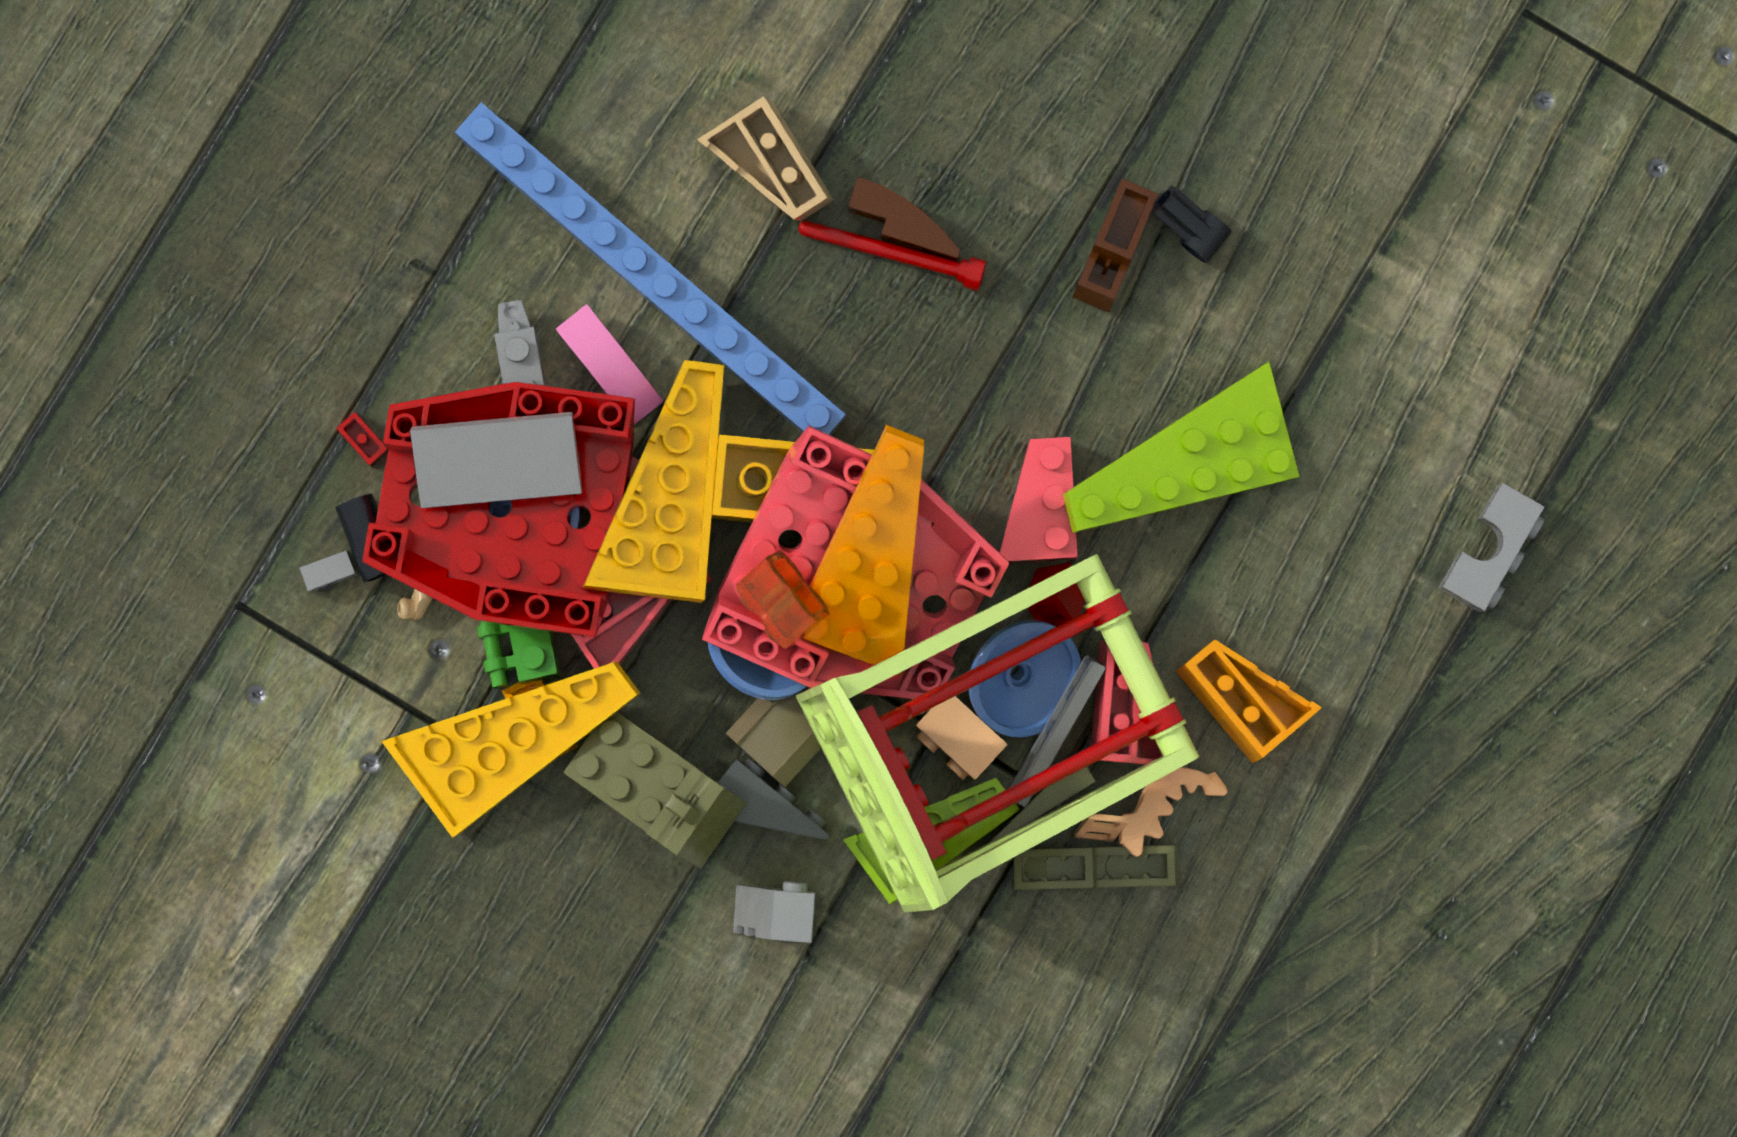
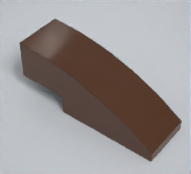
[848,177,960,261]
[1073,179,1158,312]

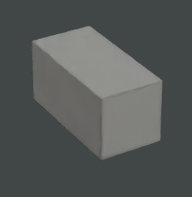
[299,550,358,592]

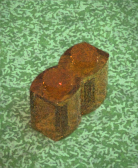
[735,550,830,649]

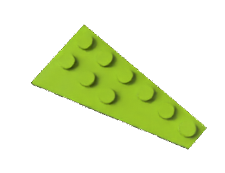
[1063,362,1299,533]

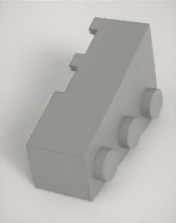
[733,881,816,943]

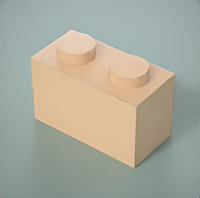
[916,696,1008,780]

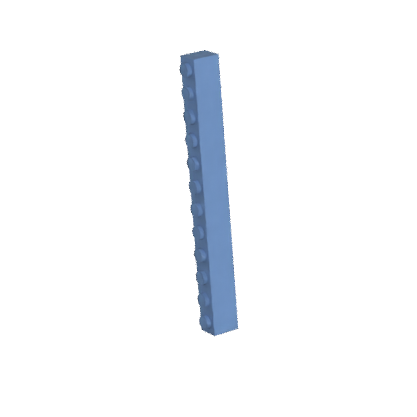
[455,102,846,435]

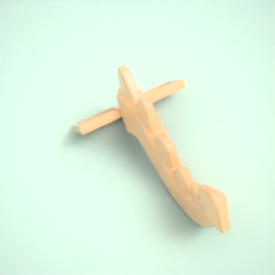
[1074,767,1228,857]

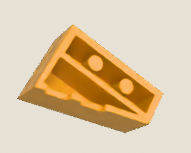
[1176,640,1322,764]

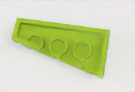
[843,778,1020,905]

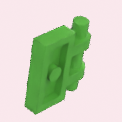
[477,621,560,689]

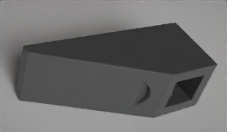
[718,758,830,840]

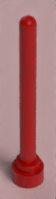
[798,221,987,291]

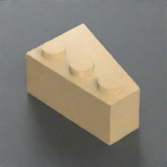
[697,96,834,221]

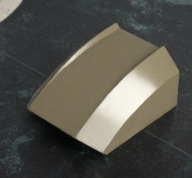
[726,687,821,788]

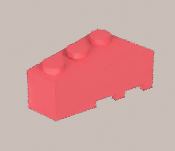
[999,437,1078,564]
[571,592,672,669]
[1091,640,1163,765]

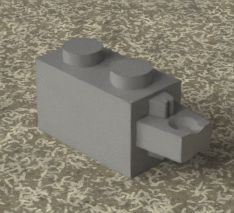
[494,300,547,386]

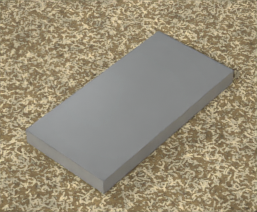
[410,412,583,508]

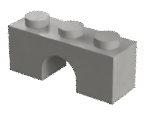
[1438,483,1545,612]

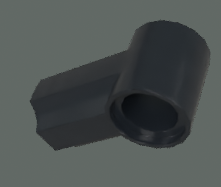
[1150,186,1232,264]

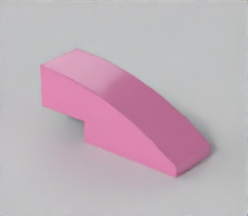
[556,304,664,426]

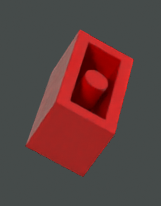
[336,412,388,467]

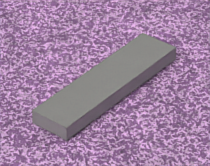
[1009,655,1106,807]

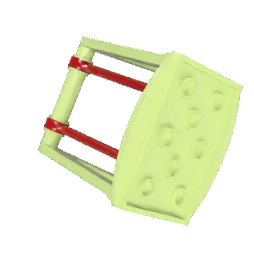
[796,554,1199,913]

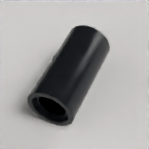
[335,494,387,583]

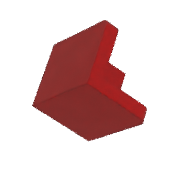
[1027,562,1085,627]

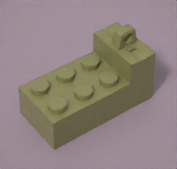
[563,712,747,869]

